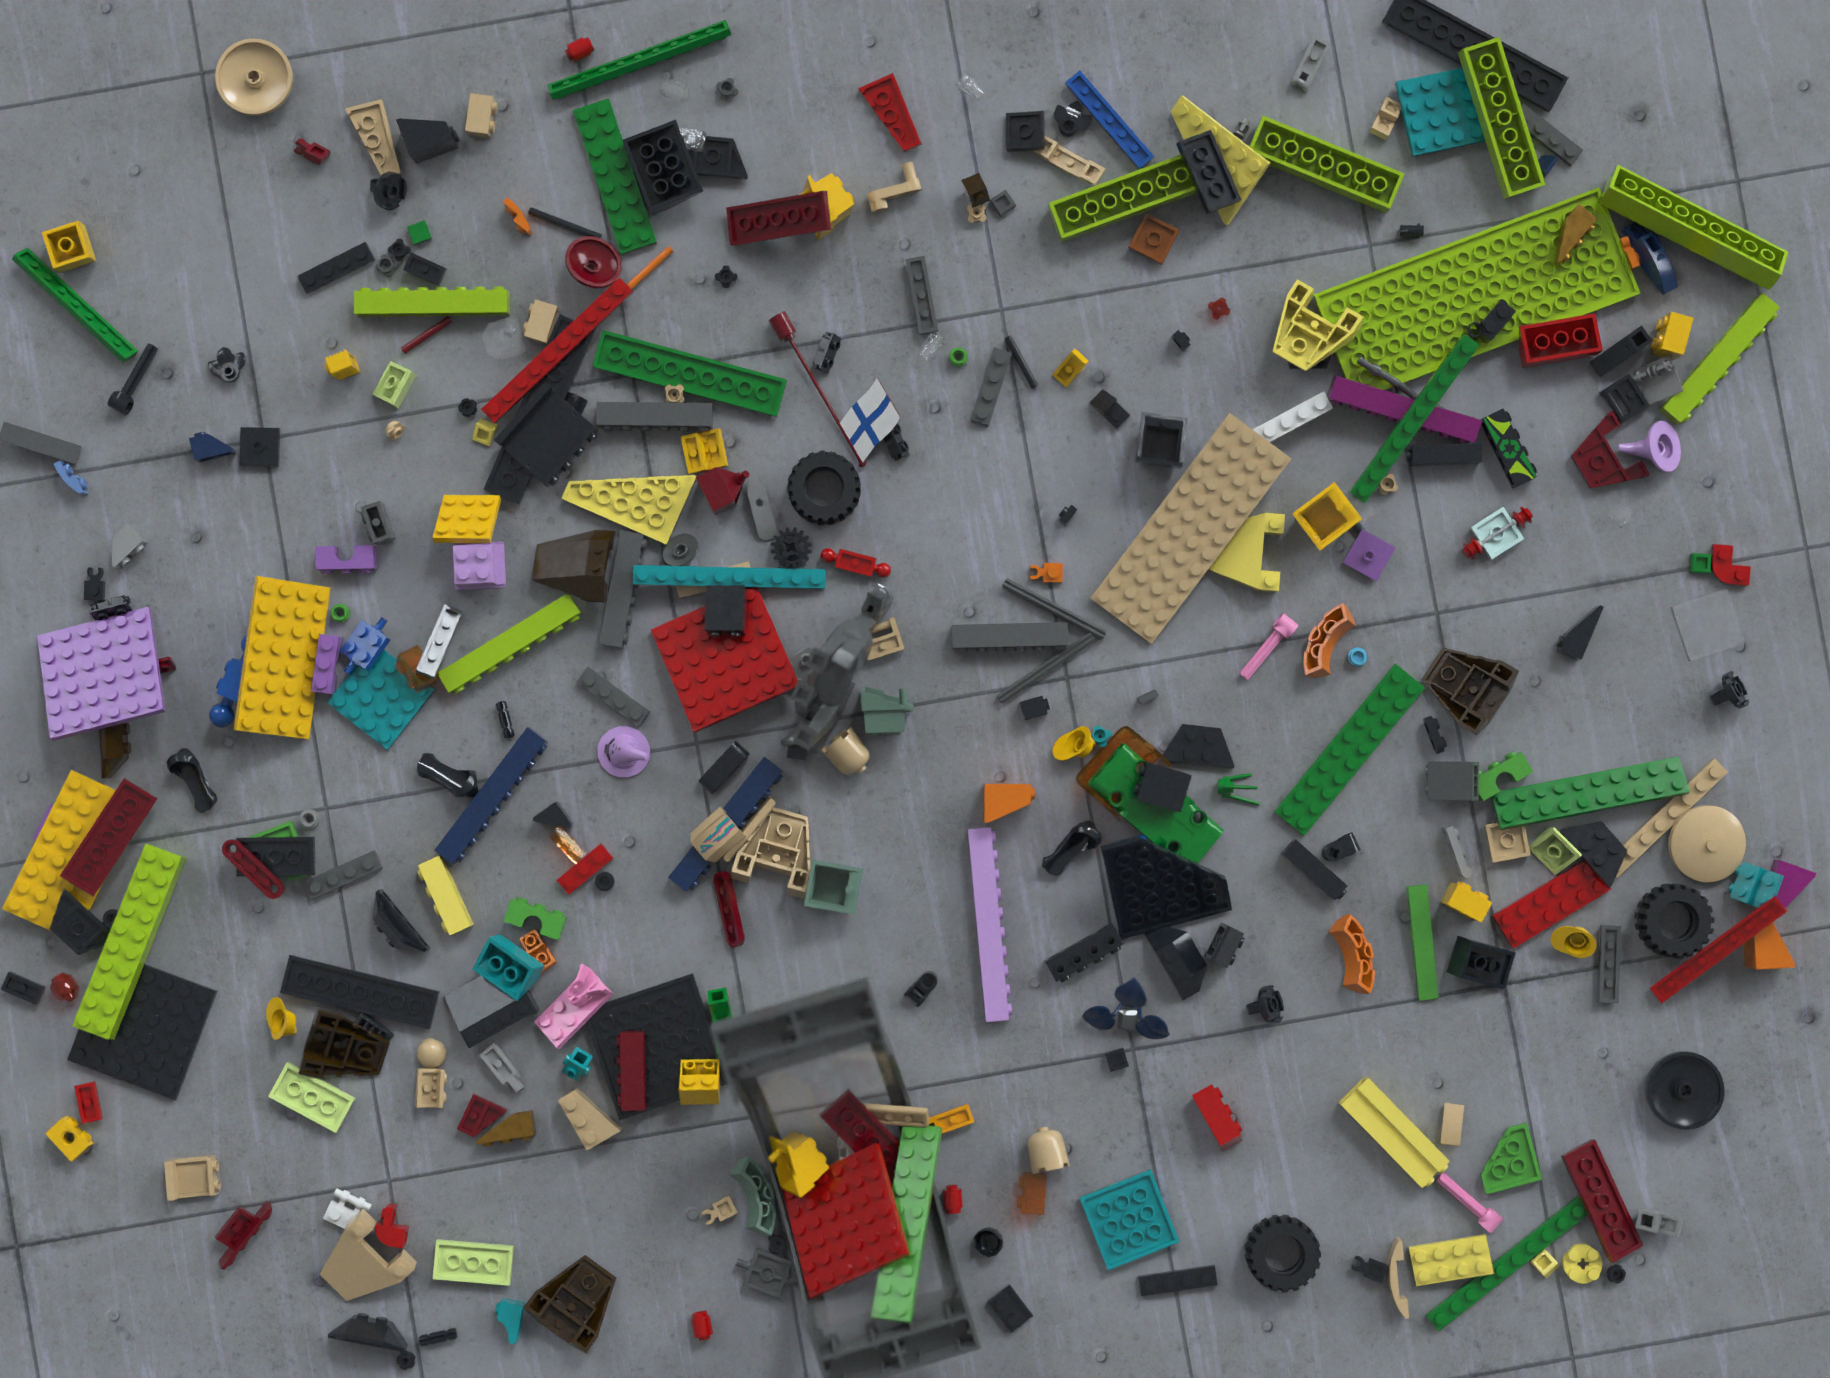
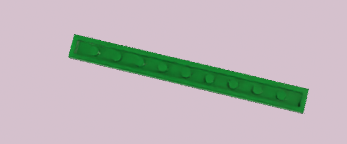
[547,20,732,100]
[1349,334,1480,503]
[1425,1196,1587,1331]

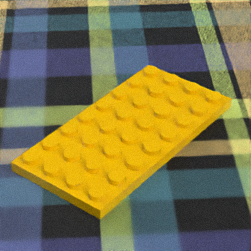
[233,576,331,739]
[2,770,116,931]

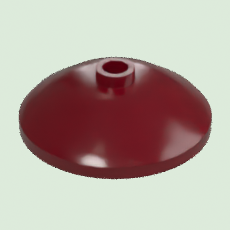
[565,236,622,288]

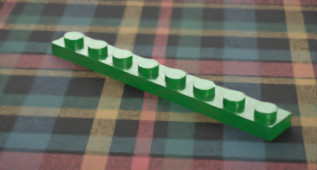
[12,247,138,363]

